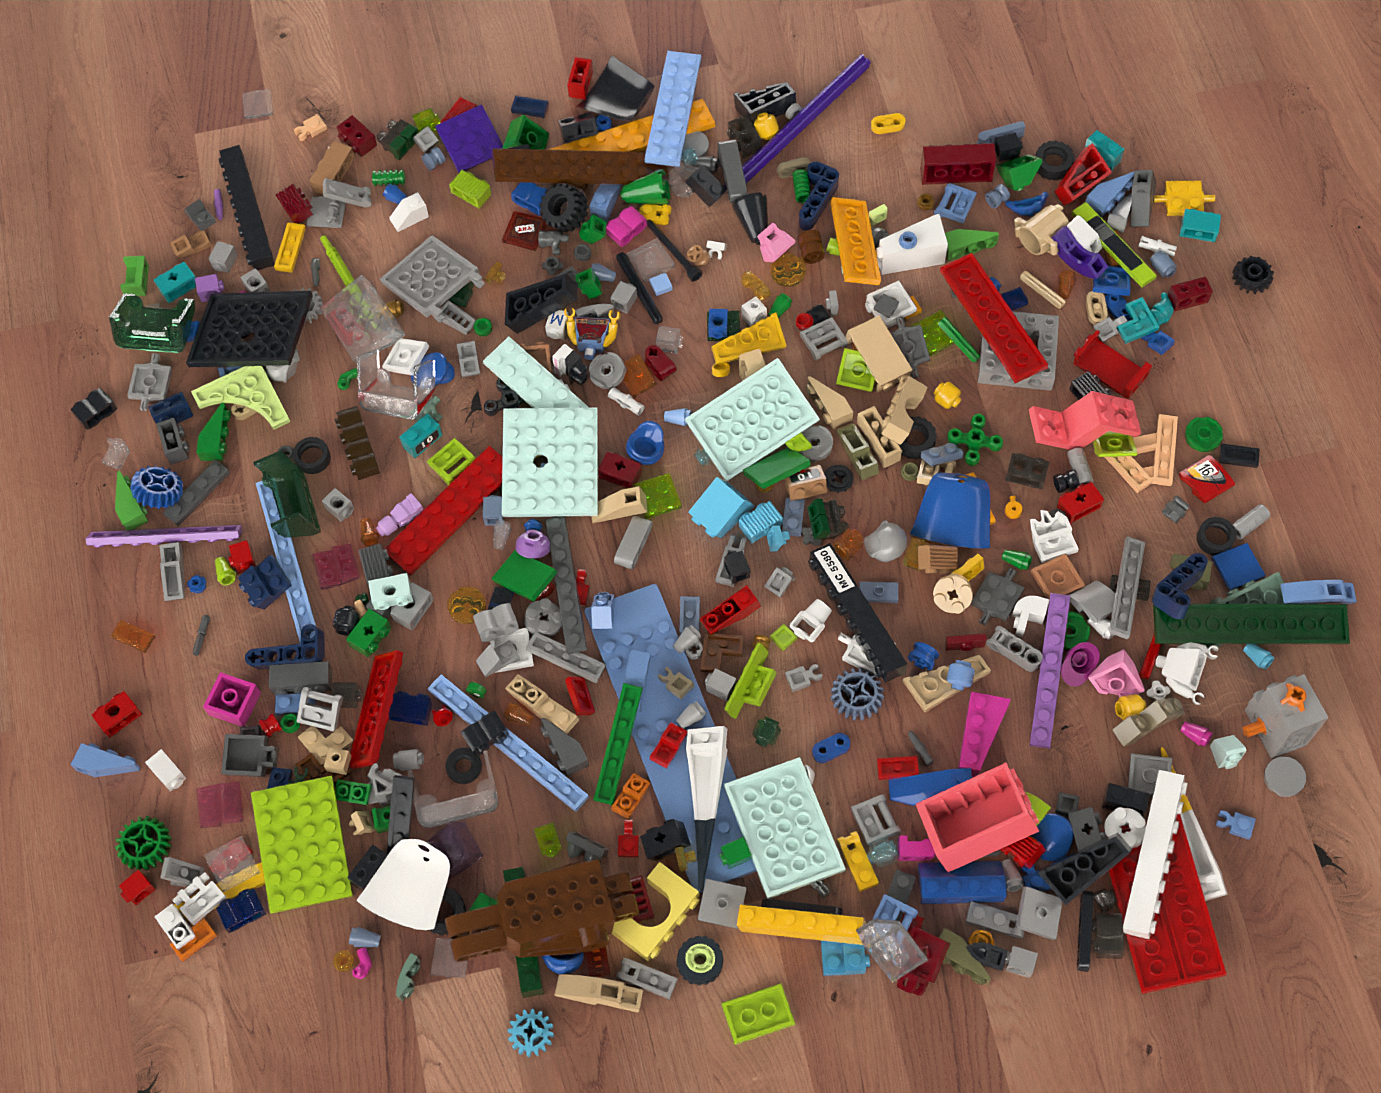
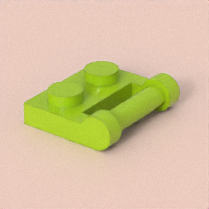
[427,438,476,485]

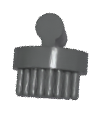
[871,227,889,248]
[1162,495,1190,524]

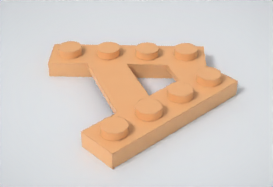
[1091,414,1178,493]

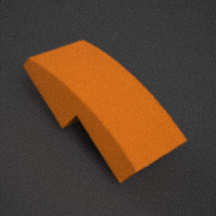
[611,773,651,820]

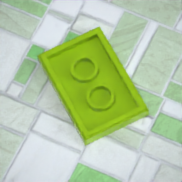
[721,983,795,1045]

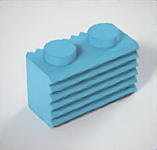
[739,501,783,544]

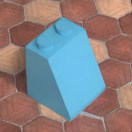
[688,477,755,538]

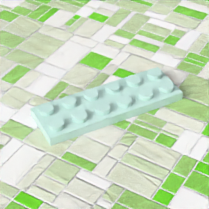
[483,337,589,408]

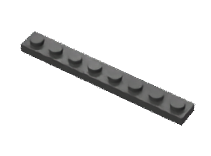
[546,516,588,655]

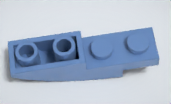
[1281,580,1357,604]

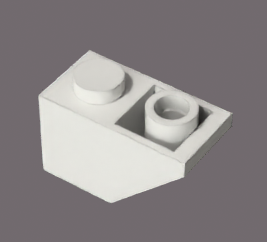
[1067,215,1102,253]
[155,904,196,950]

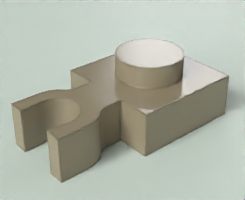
[658,667,694,700]

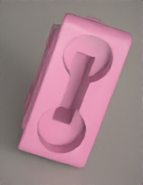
[758,223,795,262]

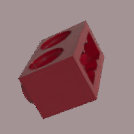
[1168,276,1213,312]

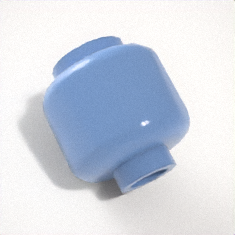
[946,660,975,691]

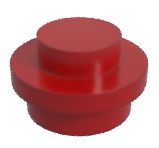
[796,313,814,331]

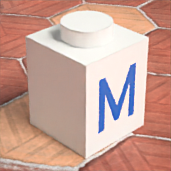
[545,310,569,340]

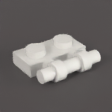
[172,872,227,925]

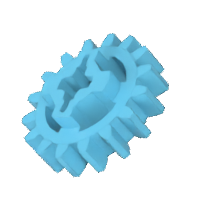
[507,1009,554,1057]

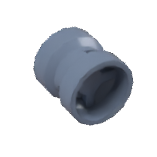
[421,147,446,171]
[985,184,1010,209]

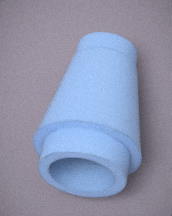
[664,408,692,426]

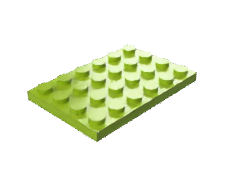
[251,776,353,914]

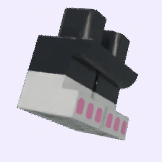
[553,344,588,386]

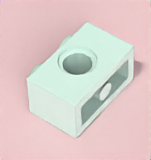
[368,573,413,610]

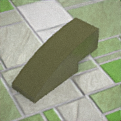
[837,423,879,480]

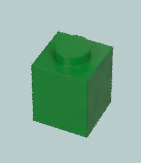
[719,837,752,869]

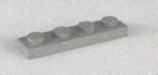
[526,632,606,684]

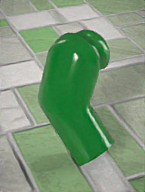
[337,368,360,390]

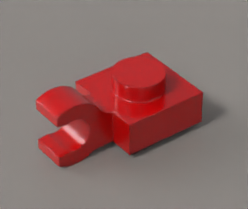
[576,569,590,606]
[618,820,639,857]

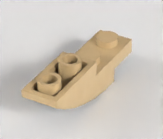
[505,674,579,734]
[554,974,643,1013]

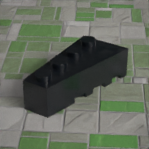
[504,274,578,334]

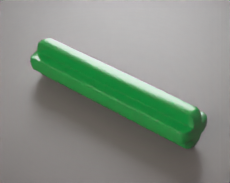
[938,317,980,363]

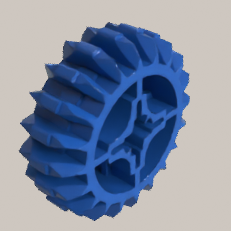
[130,465,183,510]

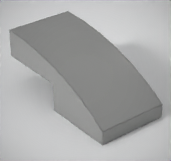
[575,304,615,319]
[457,341,480,378]

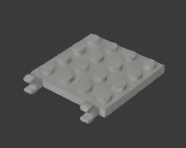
[380,235,485,323]

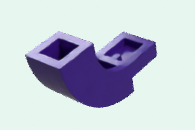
[1051,226,1108,279]

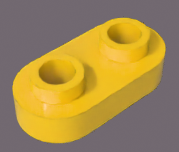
[871,113,906,134]

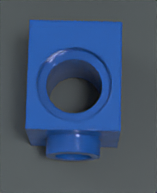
[708,309,728,339]

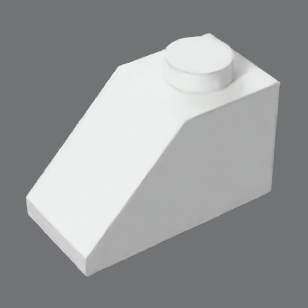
[389,192,429,232]
[145,749,186,792]

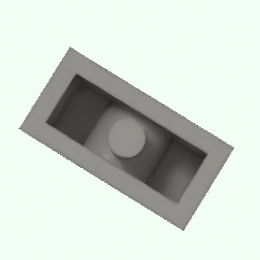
[390,582,434,631]

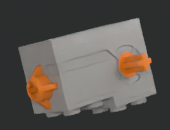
[1242,674,1329,759]

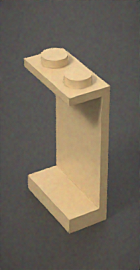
[846,315,912,392]

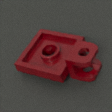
[897,926,951,996]

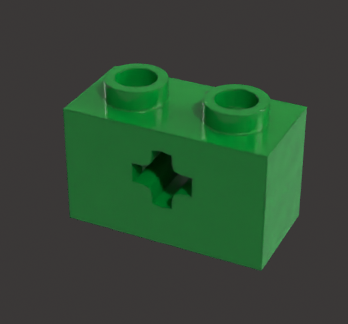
[346,609,391,658]

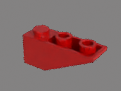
[699,585,761,635]

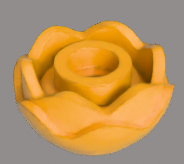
[968,930,995,946]

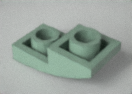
[396,953,421,1002]

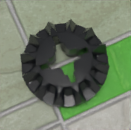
[824,465,854,494]

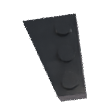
[733,82,797,129]

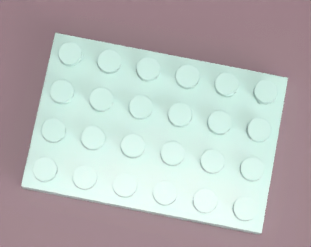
[685,358,820,481]
[724,757,845,899]

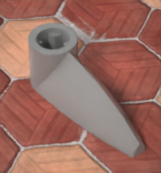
[1107,193,1132,233]

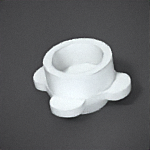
[1146,680,1170,701]

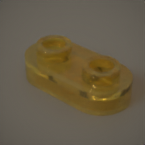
[741,270,771,300]

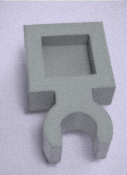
[785,664,822,692]

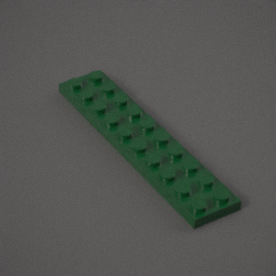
[1153,604,1350,645]

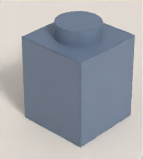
[483,495,504,526]

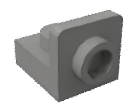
[764,566,796,597]

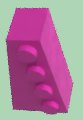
[958,692,1011,778]

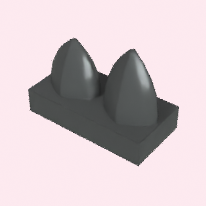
[565,831,610,863]

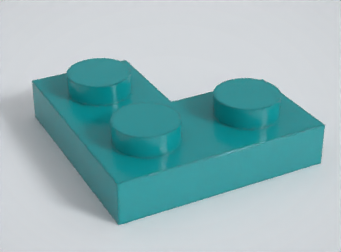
[1117,297,1159,344]

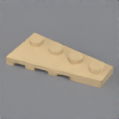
[902,655,991,712]

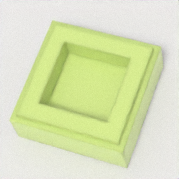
[869,204,888,226]

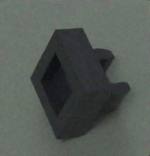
[806,304,831,326]

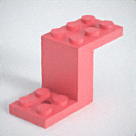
[1028,391,1141,450]

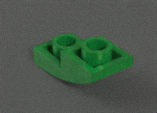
[335,780,372,805]

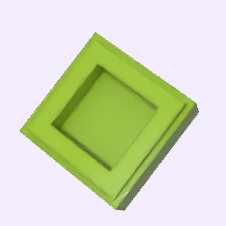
[770,624,797,651]

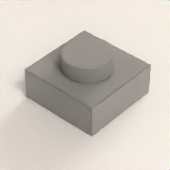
[825,290,838,316]

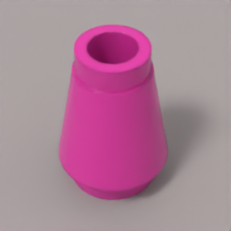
[1180,721,1213,747]

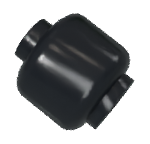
[332,606,360,636]

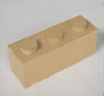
[857,406,902,468]

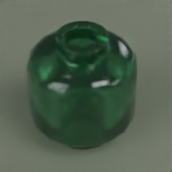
[752,716,781,747]

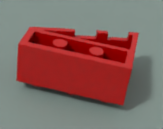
[1054,143,1112,206]

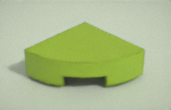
[785,432,812,451]

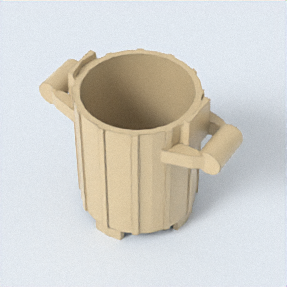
[1014,204,1071,256]

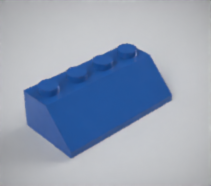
[918,861,1007,904]

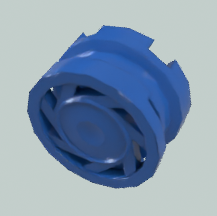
[908,642,939,670]

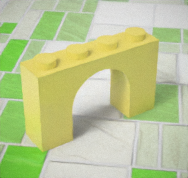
[612,862,700,962]

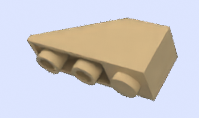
[806,376,853,429]
[592,486,647,523]

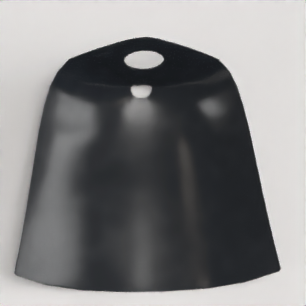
[575,56,655,121]

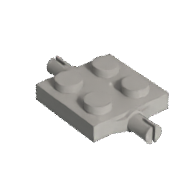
[127,353,172,411]

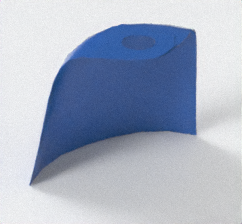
[910,473,990,549]

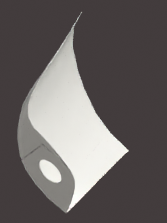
[357,839,450,930]

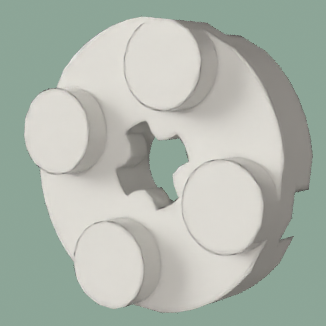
[1104,807,1146,848]

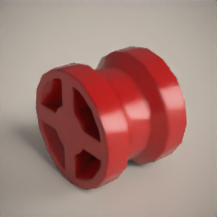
[258,713,282,738]

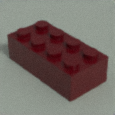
[920,143,996,185]

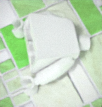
[1156,642,1219,705]

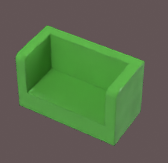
[120,256,149,296]

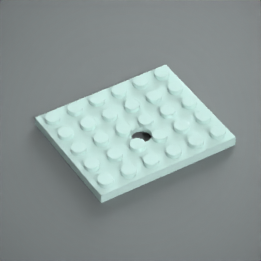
[502,407,598,517]

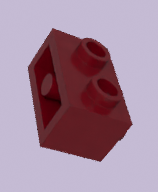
[337,115,377,157]

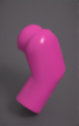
[352,947,372,979]

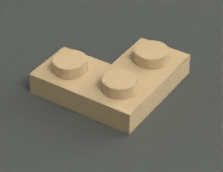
[298,726,353,767]

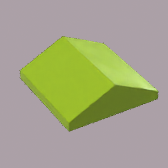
[836,348,875,392]
[1093,431,1137,457]

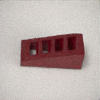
[630,875,655,923]

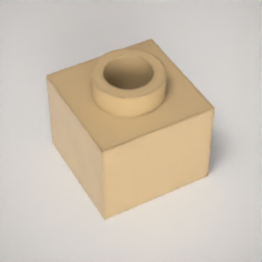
[324,747,351,775]

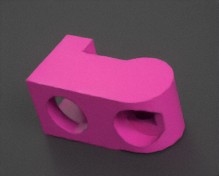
[898,836,935,861]

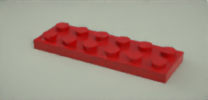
[349,650,403,769]

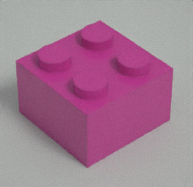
[203,672,261,727]

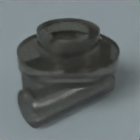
[1093,888,1117,913]

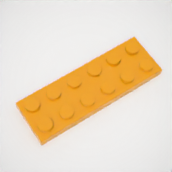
[830,197,881,285]

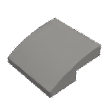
[1070,580,1116,624]

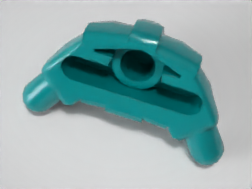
[1150,292,1174,326]

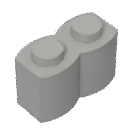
[473,603,519,642]

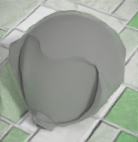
[265,348,300,383]
[864,520,907,562]

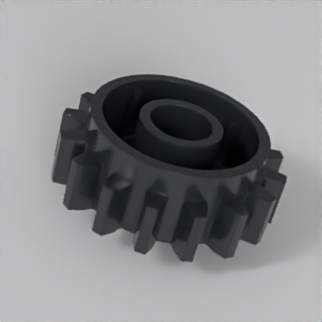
[1232,256,1274,294]

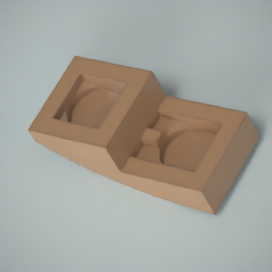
[170,231,213,258]

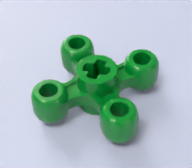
[947,414,1004,467]

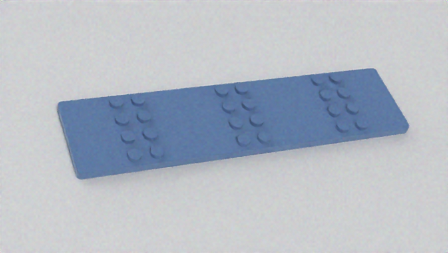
[585,584,757,893]

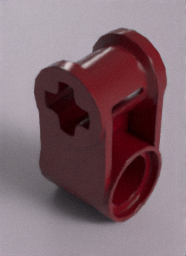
[645,345,677,381]

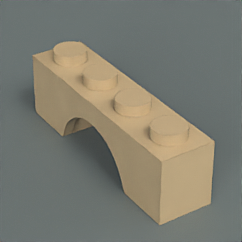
[881,376,927,445]

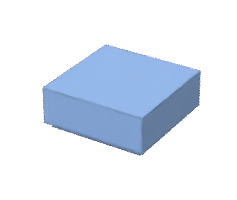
[649,273,673,296]

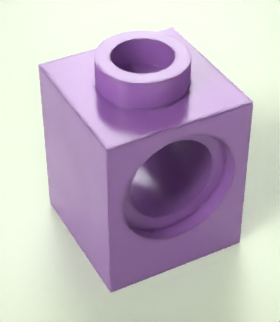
[195,274,225,302]

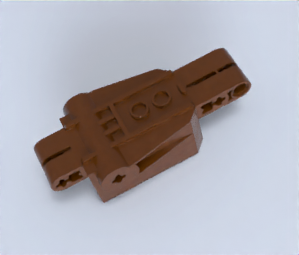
[445,859,640,962]

